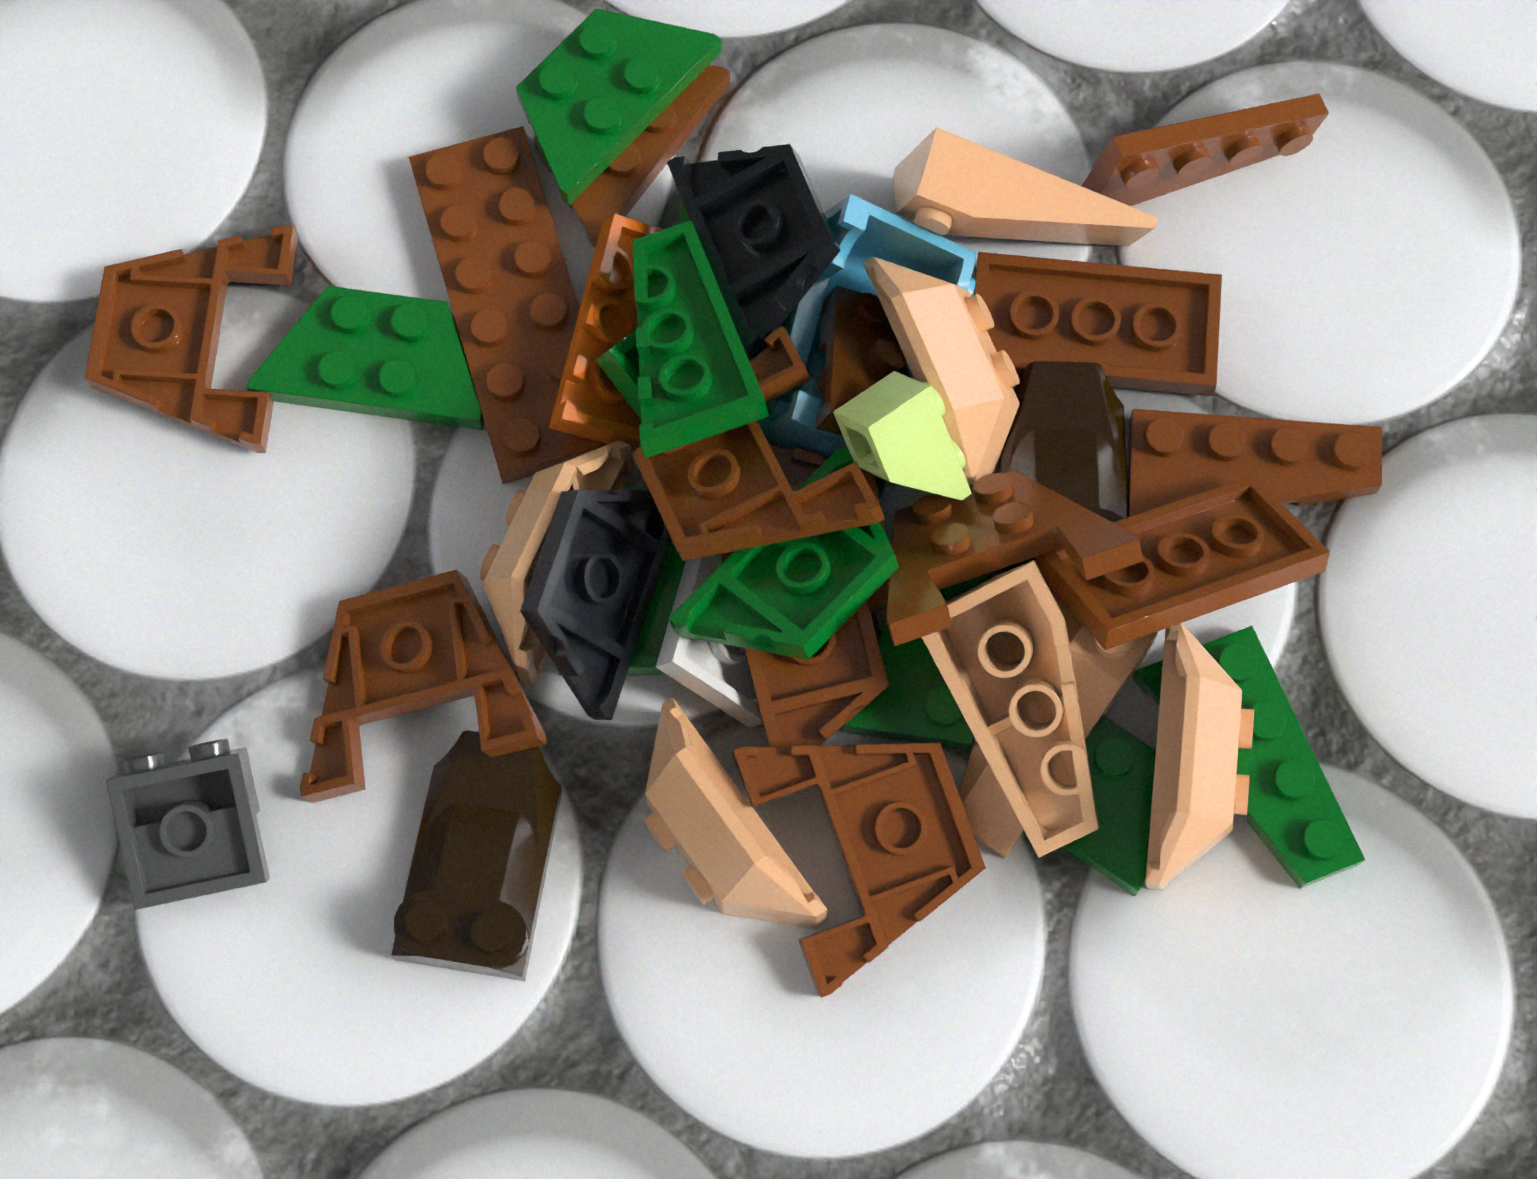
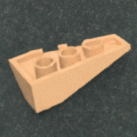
[892,127,1158,246]
[922,560,1099,858]
[959,582,1158,858]

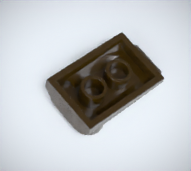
[999,361,1128,582]
[391,730,563,981]

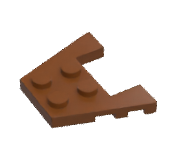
[85,225,298,453]
[632,326,885,561]
[886,470,1143,646]
[300,570,547,803]
[731,743,986,998]

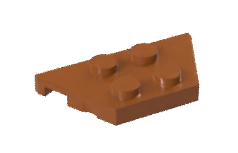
[533,65,730,248]
[720,551,889,747]

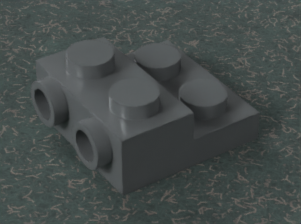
[106,739,270,910]

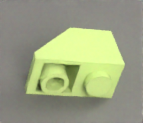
[833,371,972,500]

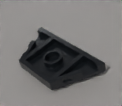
[667,144,841,357]
[520,490,671,720]

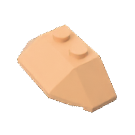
[862,257,1019,486]
[480,440,634,687]
[1145,623,1254,890]
[643,697,827,929]

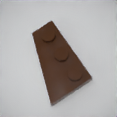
[816,285,911,436]

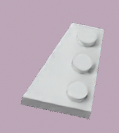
[656,554,763,728]

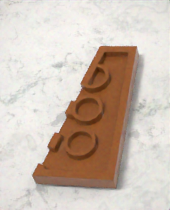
[1082,93,1329,206]
[1127,409,1382,517]

